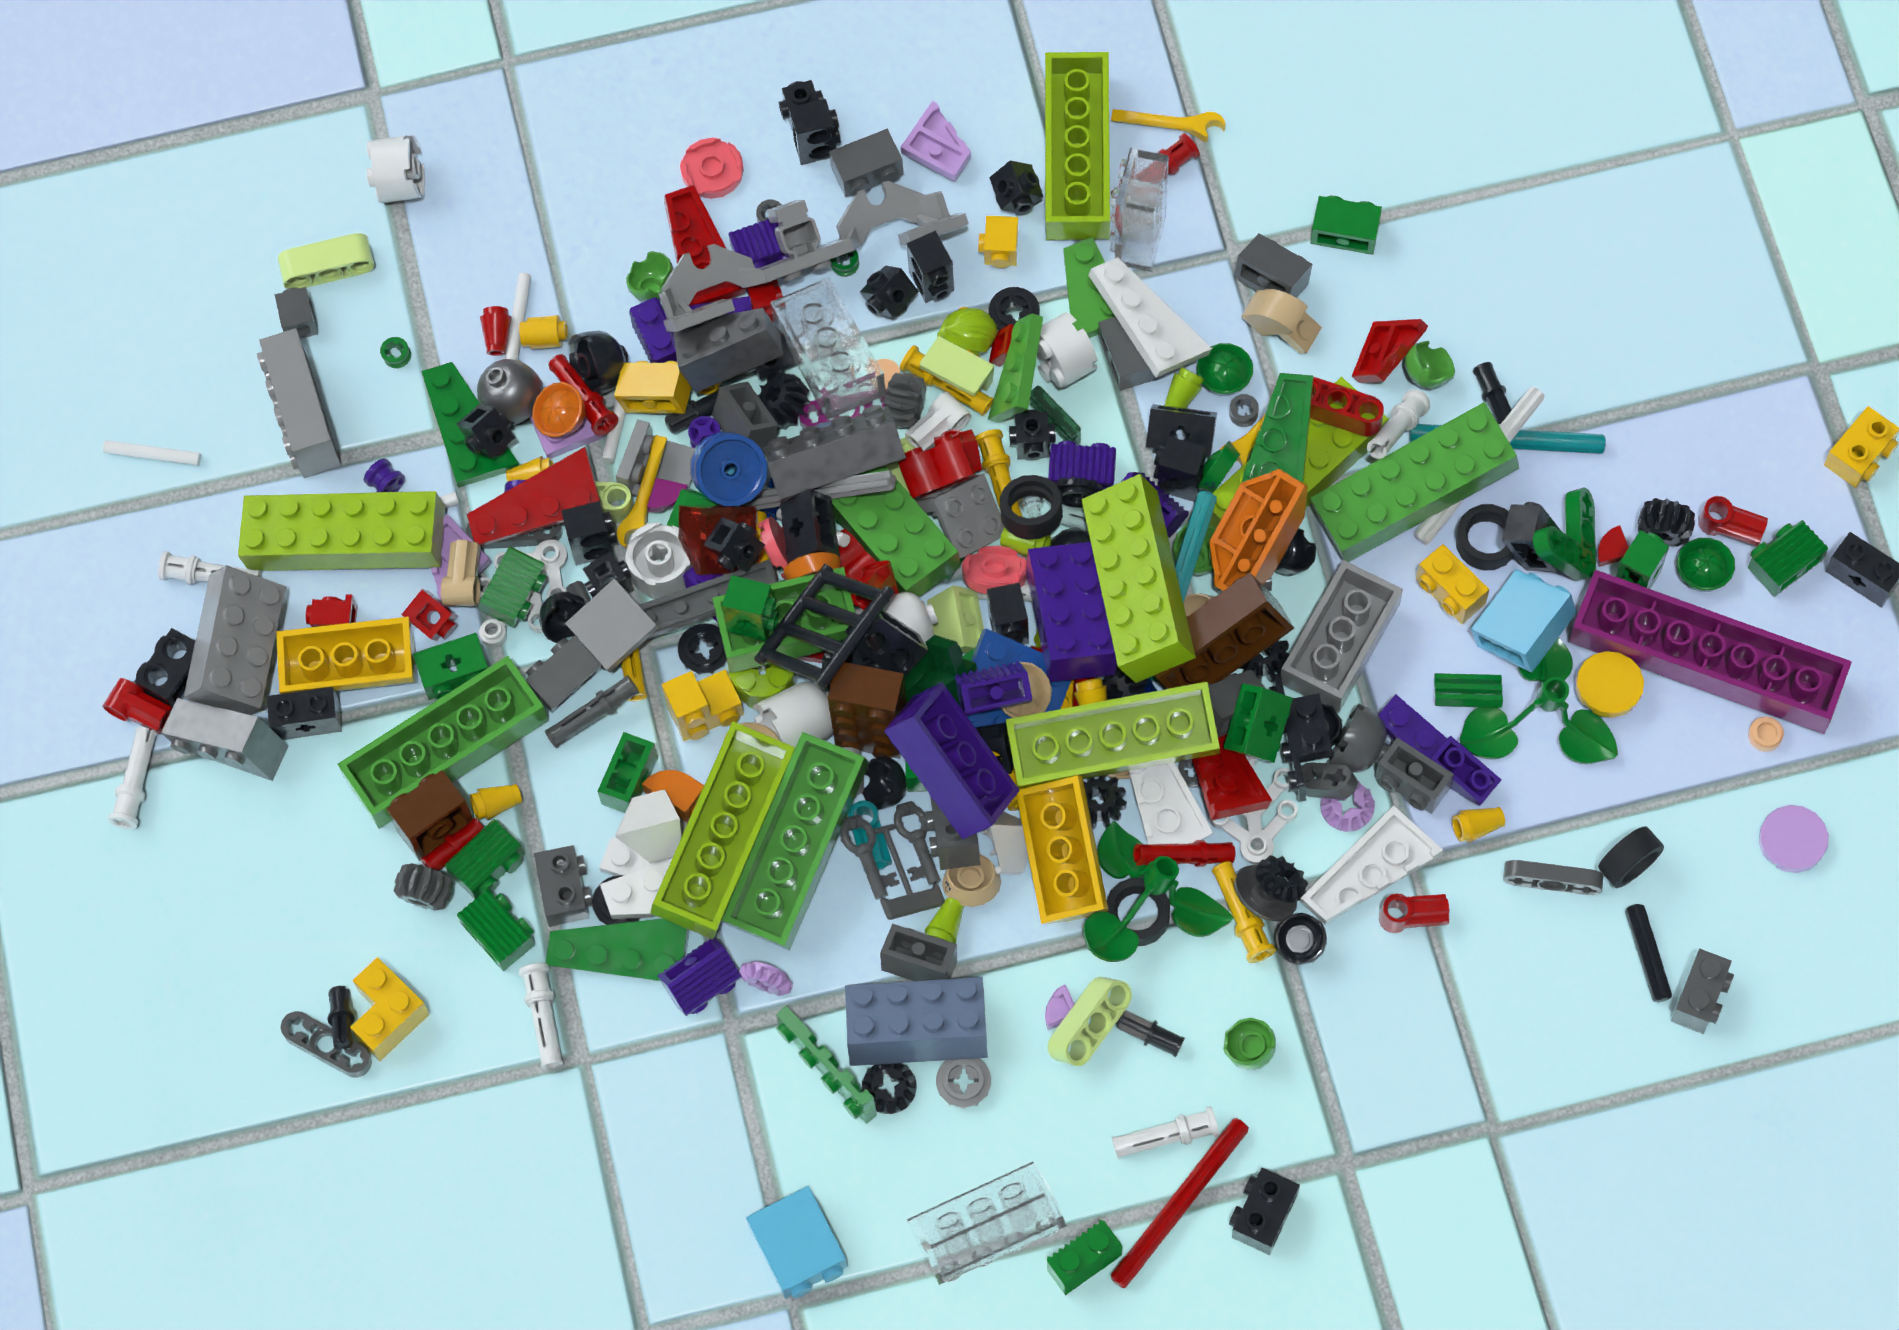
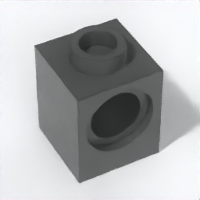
[274,287,318,339]

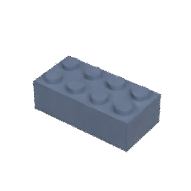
[845,977,988,1066]

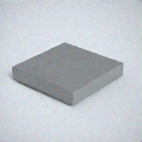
[565,578,659,673]

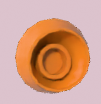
[532,382,585,437]
[783,552,840,580]

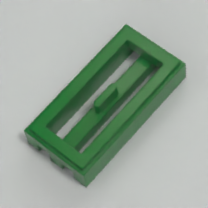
[1434,673,1503,708]

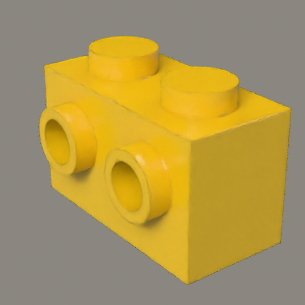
[614,361,692,414]
[1824,406,1899,488]
[1416,544,1489,625]

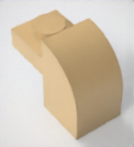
[1241,289,1322,354]

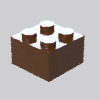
[386,770,473,861]

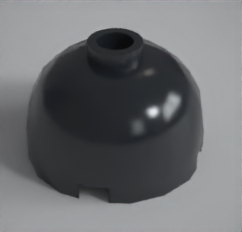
[569,330,628,394]

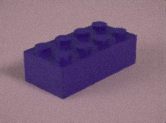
[1026,542,1117,682]
[884,682,1020,839]

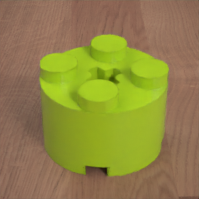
[728,664,798,711]

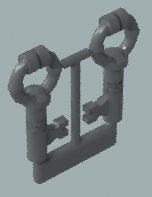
[840,801,945,920]

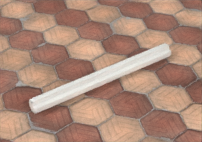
[1414,386,1545,545]

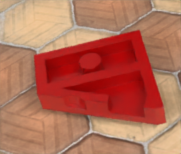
[1352,319,1428,383]

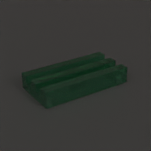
[1030,385,1081,445]

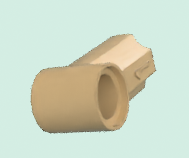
[441,540,481,606]

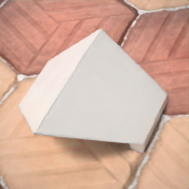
[615,789,681,864]
[982,811,1028,875]

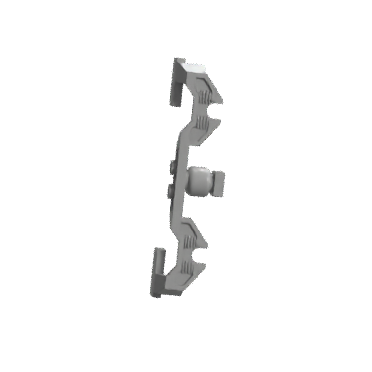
[659,181,969,332]

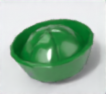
[1197,343,1253,396]
[1197,441,1240,493]
[1677,538,1735,592]

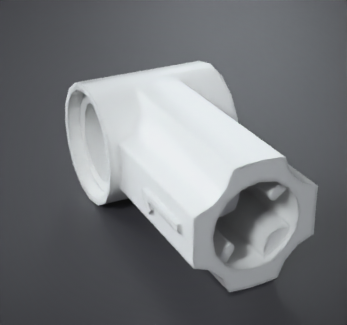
[905,392,972,451]

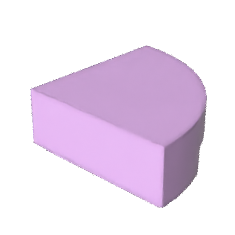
[1045,984,1075,1031]

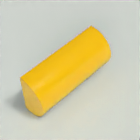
[276,616,417,694]
[1017,775,1109,924]

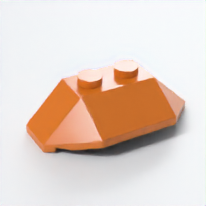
[1210,469,1308,591]

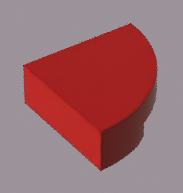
[1597,525,1629,567]

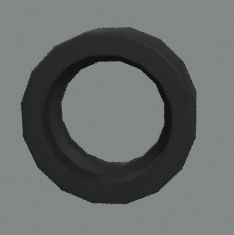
[1000,475,1063,540]
[1456,504,1514,570]
[1598,826,1664,888]
[1106,878,1170,946]

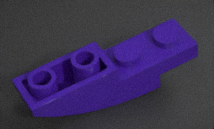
[1378,694,1502,806]

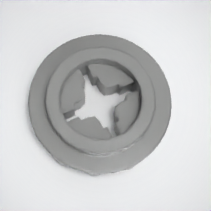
[936,1058,991,1109]

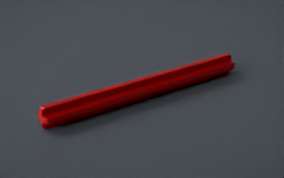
[1111,1118,1249,1289]

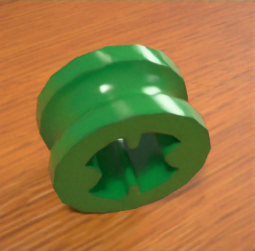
[830,249,859,277]
[380,337,412,369]

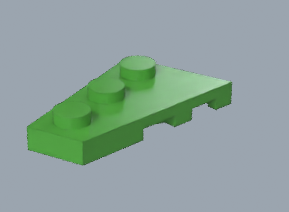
[1063,237,1115,338]
[988,313,1043,423]

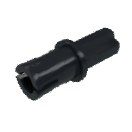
[1473,362,1512,424]
[664,389,719,434]
[327,985,355,1050]
[1116,1010,1185,1057]

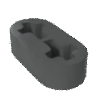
[1301,762,1358,799]

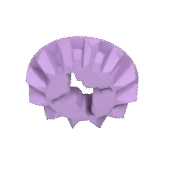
[1320,778,1375,832]
[739,961,793,996]

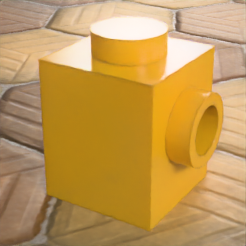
[978,216,1019,268]

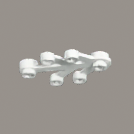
[479,540,567,648]
[1209,756,1298,864]

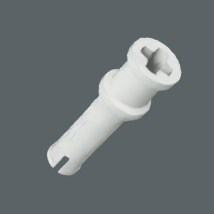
[1367,389,1430,459]
[158,551,261,585]
[107,727,157,829]
[518,963,563,1069]
[1112,1106,1220,1159]

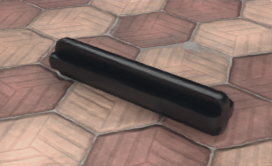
[1625,904,1672,1003]

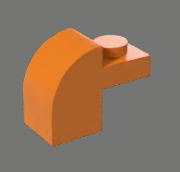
[642,770,704,823]

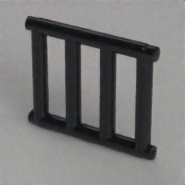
[754,564,895,689]

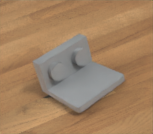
[616,419,695,508]
[916,474,1005,559]

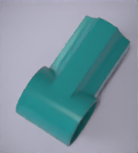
[848,800,892,872]

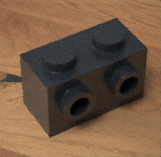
[1228,1167,1300,1255]

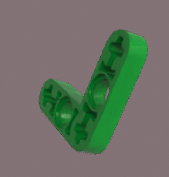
[1533,487,1596,581]

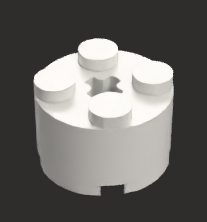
[367,135,426,203]
[1037,312,1098,388]
[625,522,695,600]

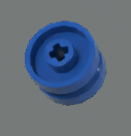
[690,432,767,506]

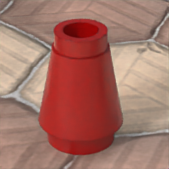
[480,306,512,356]

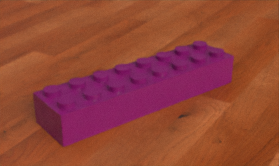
[1569,570,1852,734]

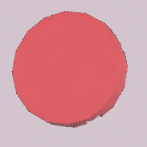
[680,137,744,199]
[758,517,788,580]
[962,545,1027,594]

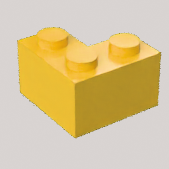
[661,669,744,742]
[350,957,430,1062]

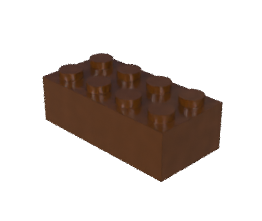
[1155,572,1295,689]
[828,662,907,759]

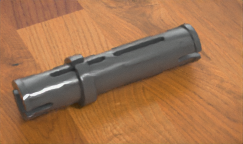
[545,675,640,749]

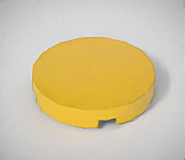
[1576,651,1644,718]

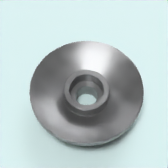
[1234,865,1297,921]

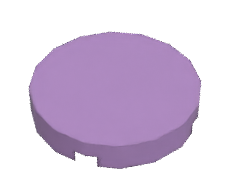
[1759,805,1829,873]

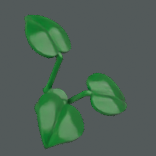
[1459,637,1618,764]
[1083,821,1234,962]

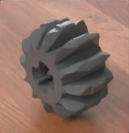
[883,373,927,428]
[393,863,453,911]

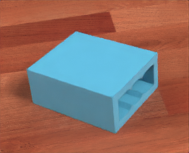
[1471,569,1577,673]
[746,1186,848,1299]

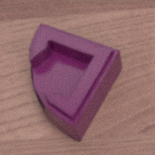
[647,478,688,512]

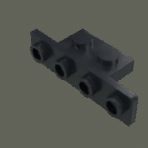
[1269,673,1333,802]

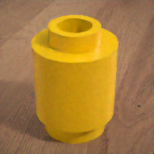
[519,315,568,350]

